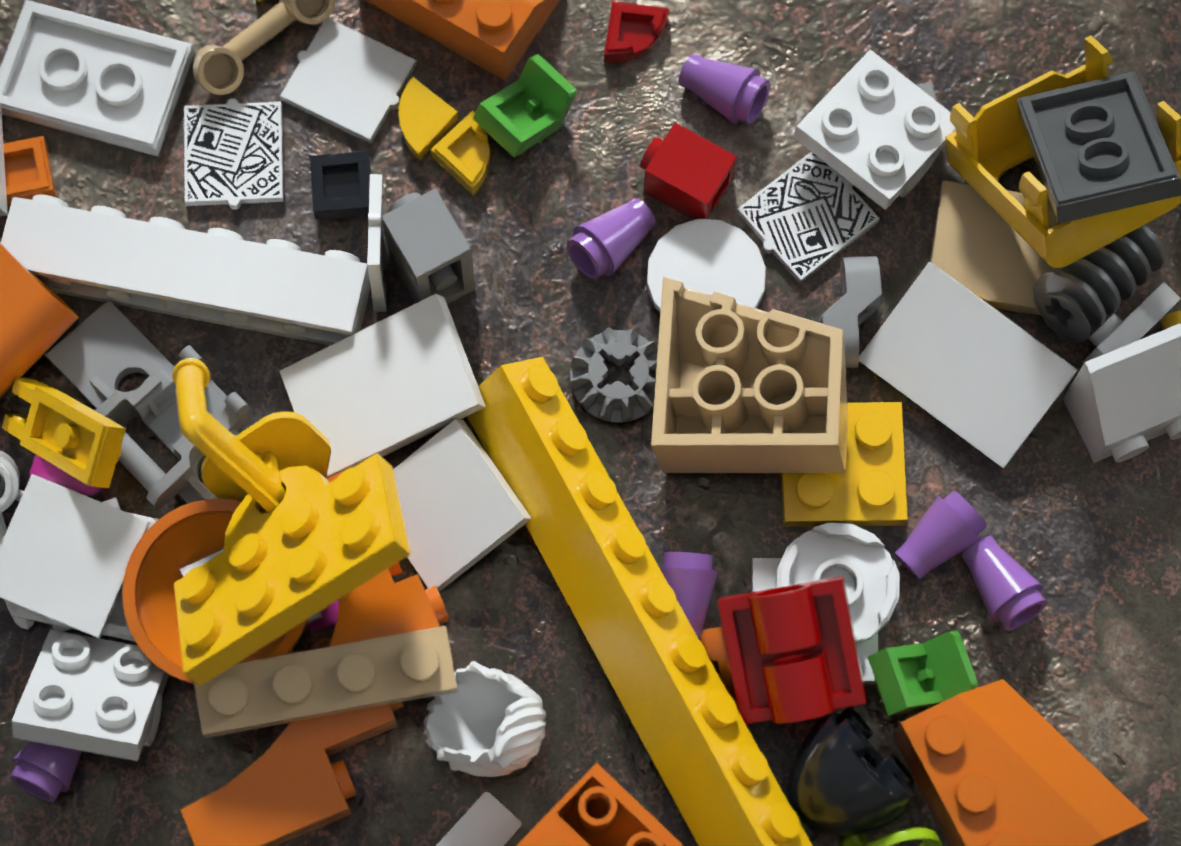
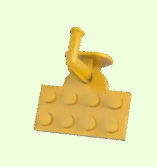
[172,358,410,686]

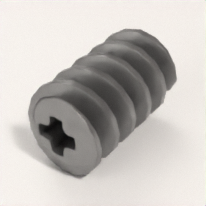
[1033,225,1165,343]

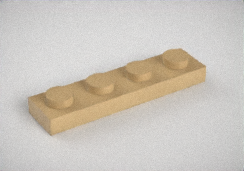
[194,626,458,738]

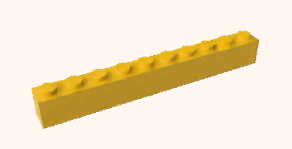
[467,357,812,846]

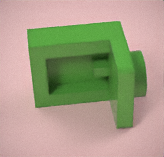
[473,54,577,158]
[867,631,978,716]

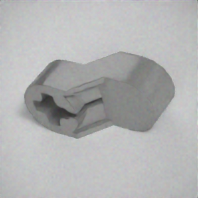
[819,256,882,369]

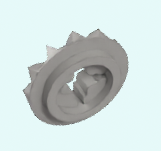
[570,327,658,423]

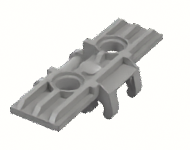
[45,300,250,508]

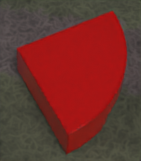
[604,1,669,63]

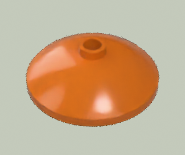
[122,498,309,684]

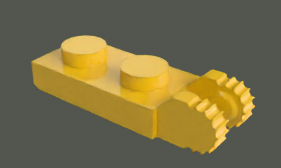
[2,377,126,488]

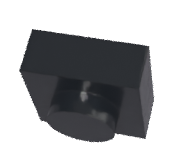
[309,151,372,220]

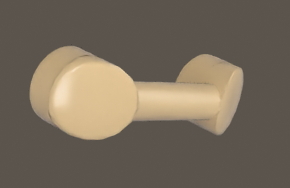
[193,0,335,95]

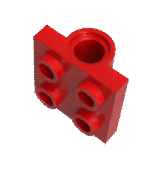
[717,576,867,724]

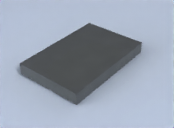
[1017,72,1181,224]

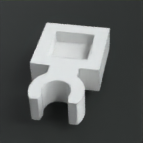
[1082,282,1181,363]

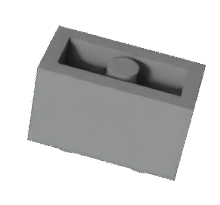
[381,188,475,304]

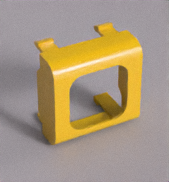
[945,35,1181,268]

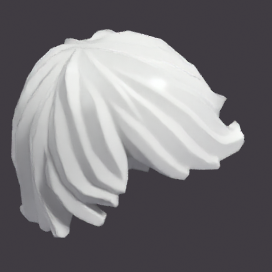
[423,661,546,777]

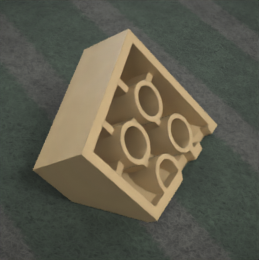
[651,276,848,473]

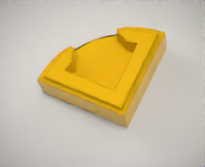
[399,77,458,161]
[431,110,490,195]

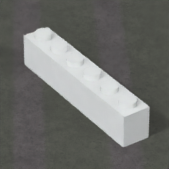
[1,195,371,345]

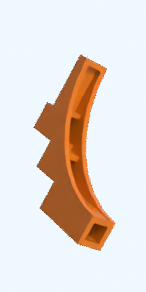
[181,471,450,846]

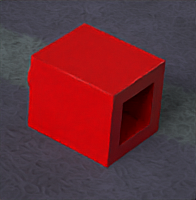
[640,123,737,220]

